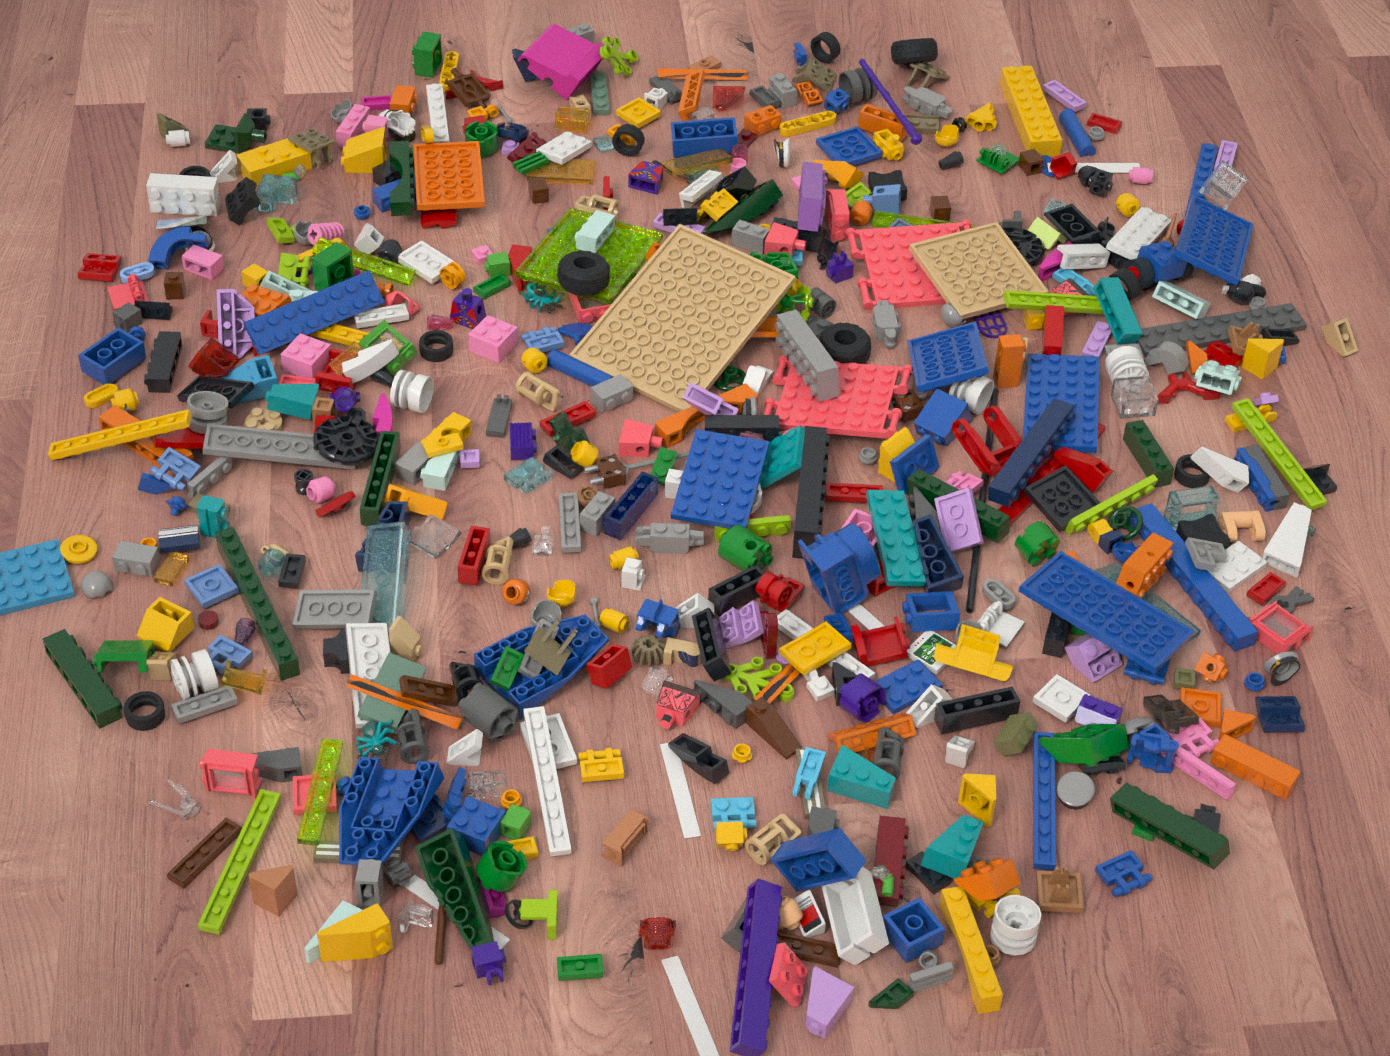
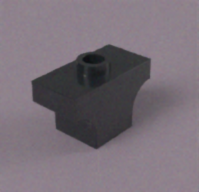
[323,630,349,674]

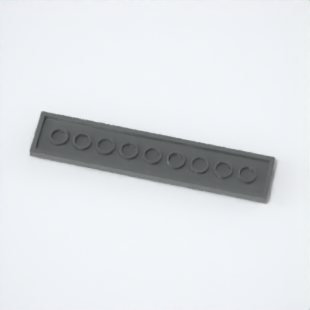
[1136,303,1307,358]

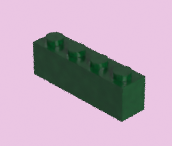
[1123,420,1174,488]

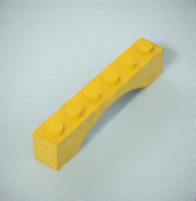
[939,886,1003,1014]

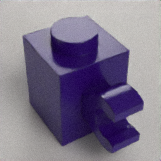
[826,250,854,284]
[471,941,506,985]

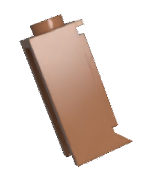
[602,809,648,867]

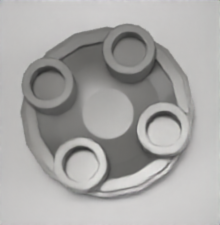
[1122,717,1156,734]

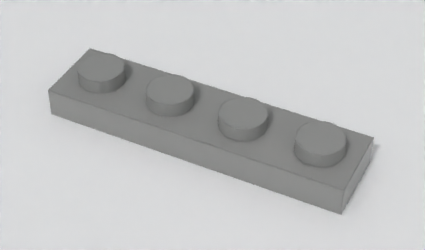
[559,493,581,553]

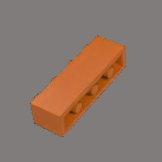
[1210,734,1301,800]

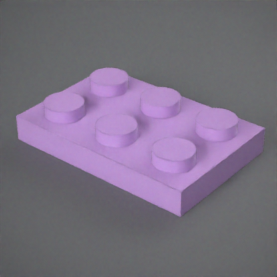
[934,487,984,553]

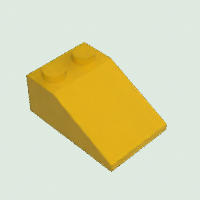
[317,903,393,962]

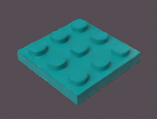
[759,425,805,490]

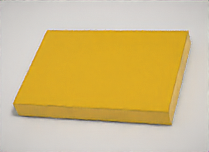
[779,621,851,676]

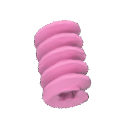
[308,222,344,245]

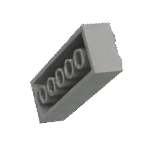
[775,310,839,402]

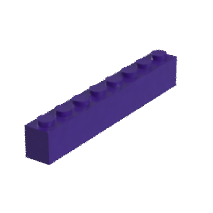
[729,878,783,1056]

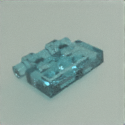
[504,457,553,493]

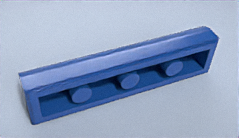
[1059,108,1096,157]
[547,349,614,387]

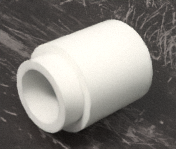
[166,130,190,147]

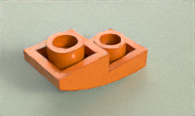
[795,81,823,106]

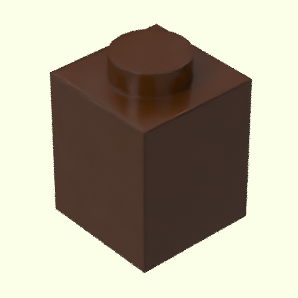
[1018,149,1044,176]
[528,177,549,204]
[930,196,951,222]
[164,272,186,300]

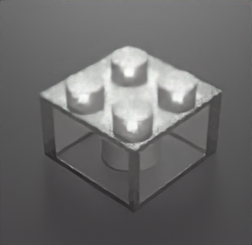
[1111,376,1159,419]

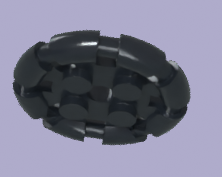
[1002,227,1045,266]
[313,416,380,466]

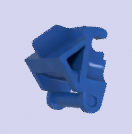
[635,599,680,638]
[1127,723,1179,774]

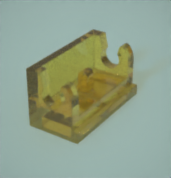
[555,106,590,134]
[221,660,267,695]

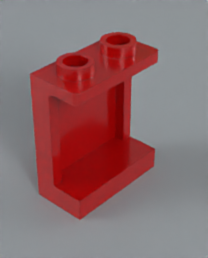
[315,349,359,393]
[851,616,910,667]

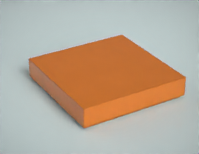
[1179,687,1222,728]

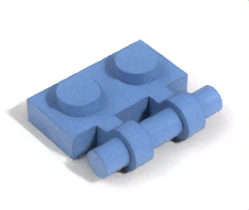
[521,326,564,353]
[150,447,201,492]
[208,635,253,678]

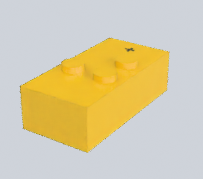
[236,138,312,187]

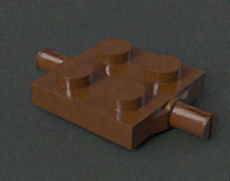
[447,68,491,109]

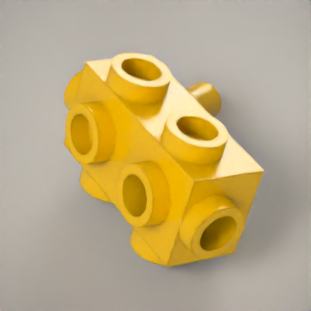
[872,129,905,161]

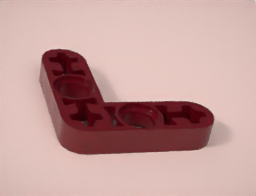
[760,611,778,659]

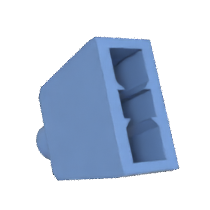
[863,184,901,220]

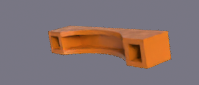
[654,384,758,448]

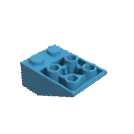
[222,355,278,403]

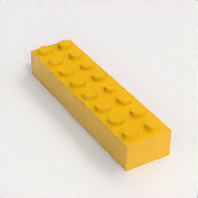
[999,65,1062,156]

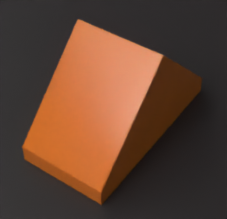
[1219,709,1256,741]

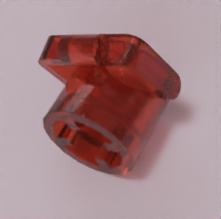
[638,917,676,950]

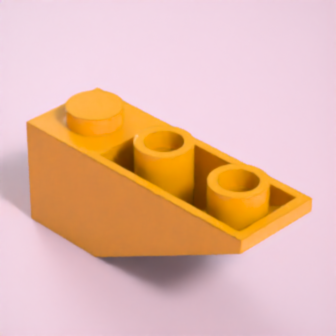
[813,160,864,190]
[384,484,449,520]

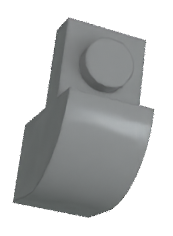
[1144,341,1190,374]

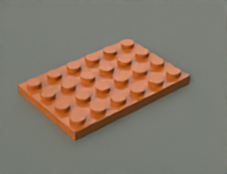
[413,141,485,211]

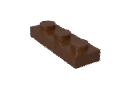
[399,675,459,707]

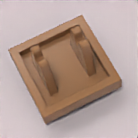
[1228,322,1263,356]
[1036,866,1084,913]

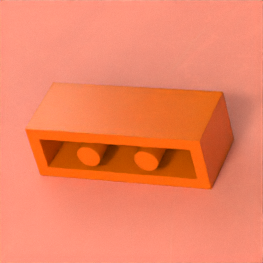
[858,104,910,142]
[993,334,1026,388]

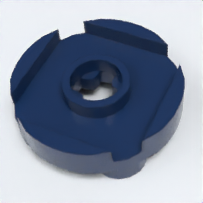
[497,123,529,142]

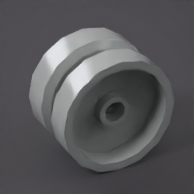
[186,391,228,434]

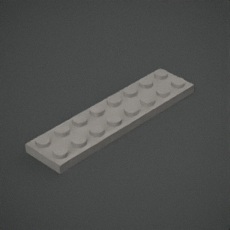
[203,423,355,470]

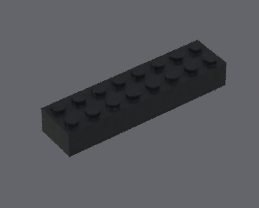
[792,426,830,559]

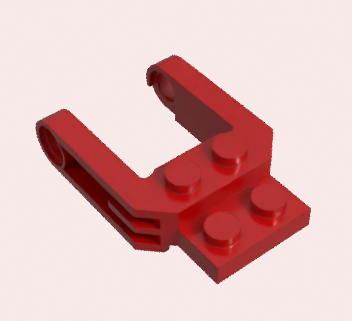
[952,406,1022,476]

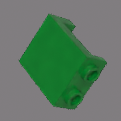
[94,640,155,673]

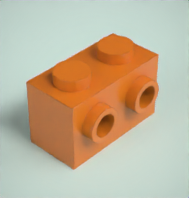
[390,85,418,116]
[744,105,782,136]

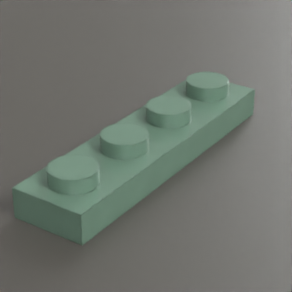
[590,72,610,115]

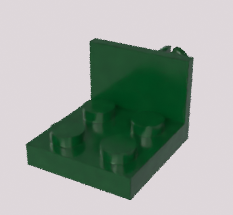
[204,113,267,154]

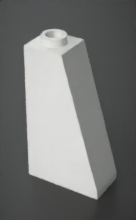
[1263,502,1312,578]

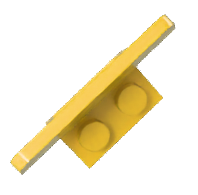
[934,624,1013,681]

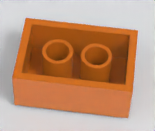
[241,284,292,317]

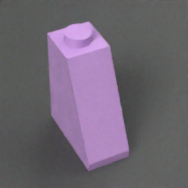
[805,966,854,1039]

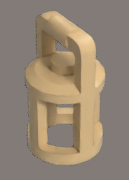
[574,194,620,220]
[515,371,560,412]
[481,537,513,585]
[745,814,801,865]

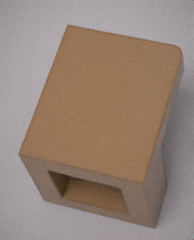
[312,397,336,425]

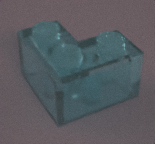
[256,174,298,212]

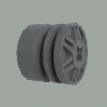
[838,67,878,105]

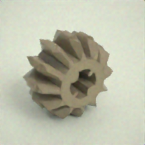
[632,633,665,667]

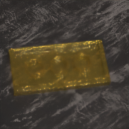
[660,148,733,176]
[527,159,596,185]

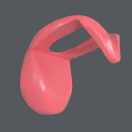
[384,291,420,316]

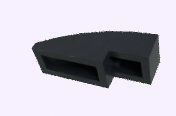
[668,733,730,784]

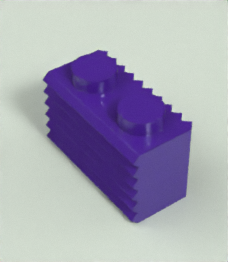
[510,422,537,460]
[1075,694,1123,725]

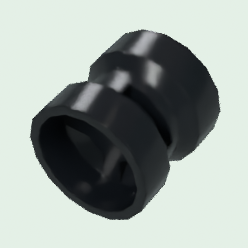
[294,469,314,495]

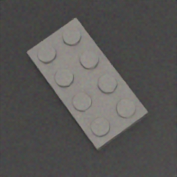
[292,589,377,629]

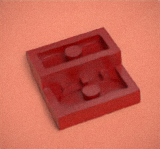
[421,209,458,229]
[78,253,122,282]
[1204,341,1243,368]

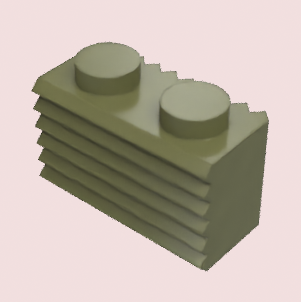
[994,712,1038,756]

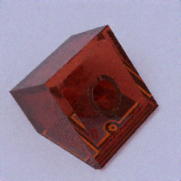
[188,337,241,377]

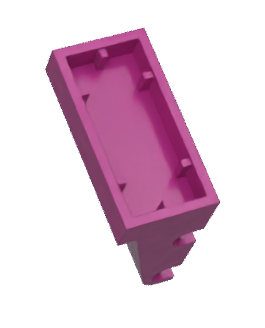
[517,24,604,100]

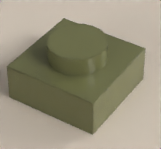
[1173,668,1195,689]

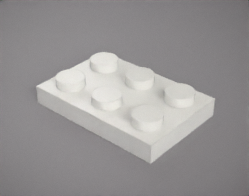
[536,132,592,165]
[398,240,455,284]
[1208,541,1268,594]
[519,713,577,769]

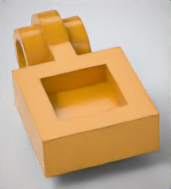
[467,105,499,120]
[607,124,636,146]

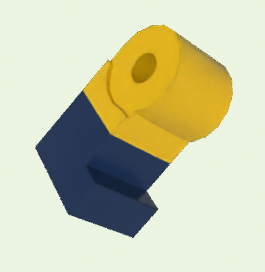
[1087,519,1123,554]

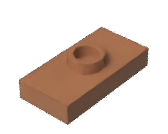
[688,55,721,69]

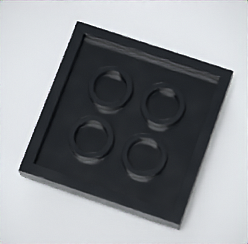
[1023,465,1100,532]

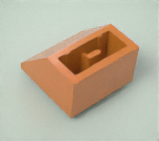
[954,857,1021,901]

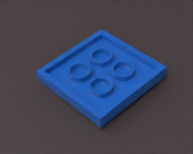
[816,126,883,166]

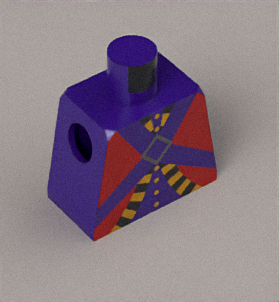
[628,160,663,195]
[449,288,486,329]

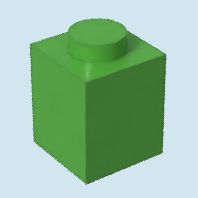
[484,252,511,278]
[500,804,532,840]

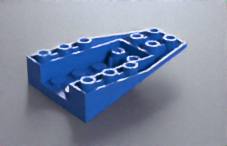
[474,614,609,720]
[339,757,444,866]

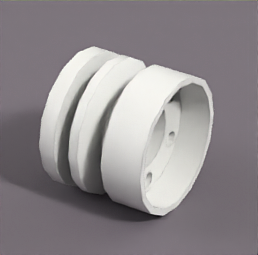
[1105,346,1150,394]
[390,370,434,414]
[949,376,994,415]
[170,649,218,700]
[990,895,1041,956]

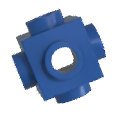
[824,87,850,115]

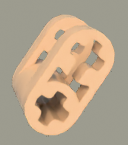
[1219,510,1266,542]

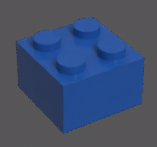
[447,796,506,856]
[883,897,945,963]

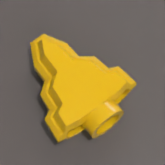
[965,102,997,132]

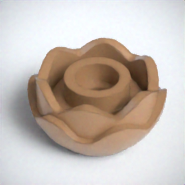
[577,485,598,507]

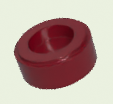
[198,610,219,630]

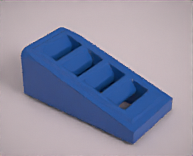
[824,613,853,647]

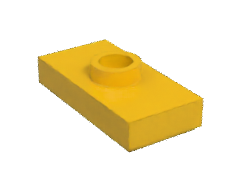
[422,432,464,458]

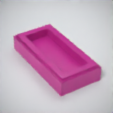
[361,95,392,111]

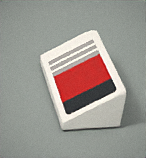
[794,890,825,938]

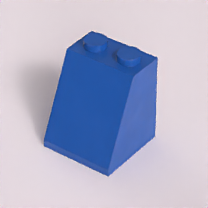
[914,388,972,446]

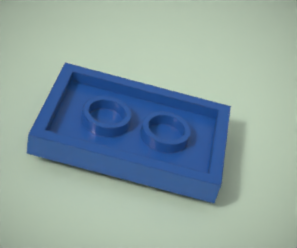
[890,434,939,494]
[874,659,943,715]

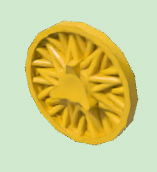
[60,535,97,564]

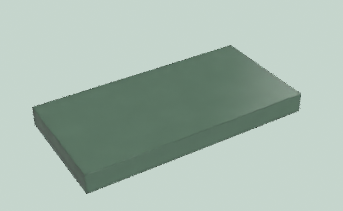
[357,652,427,732]

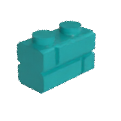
[196,495,230,539]

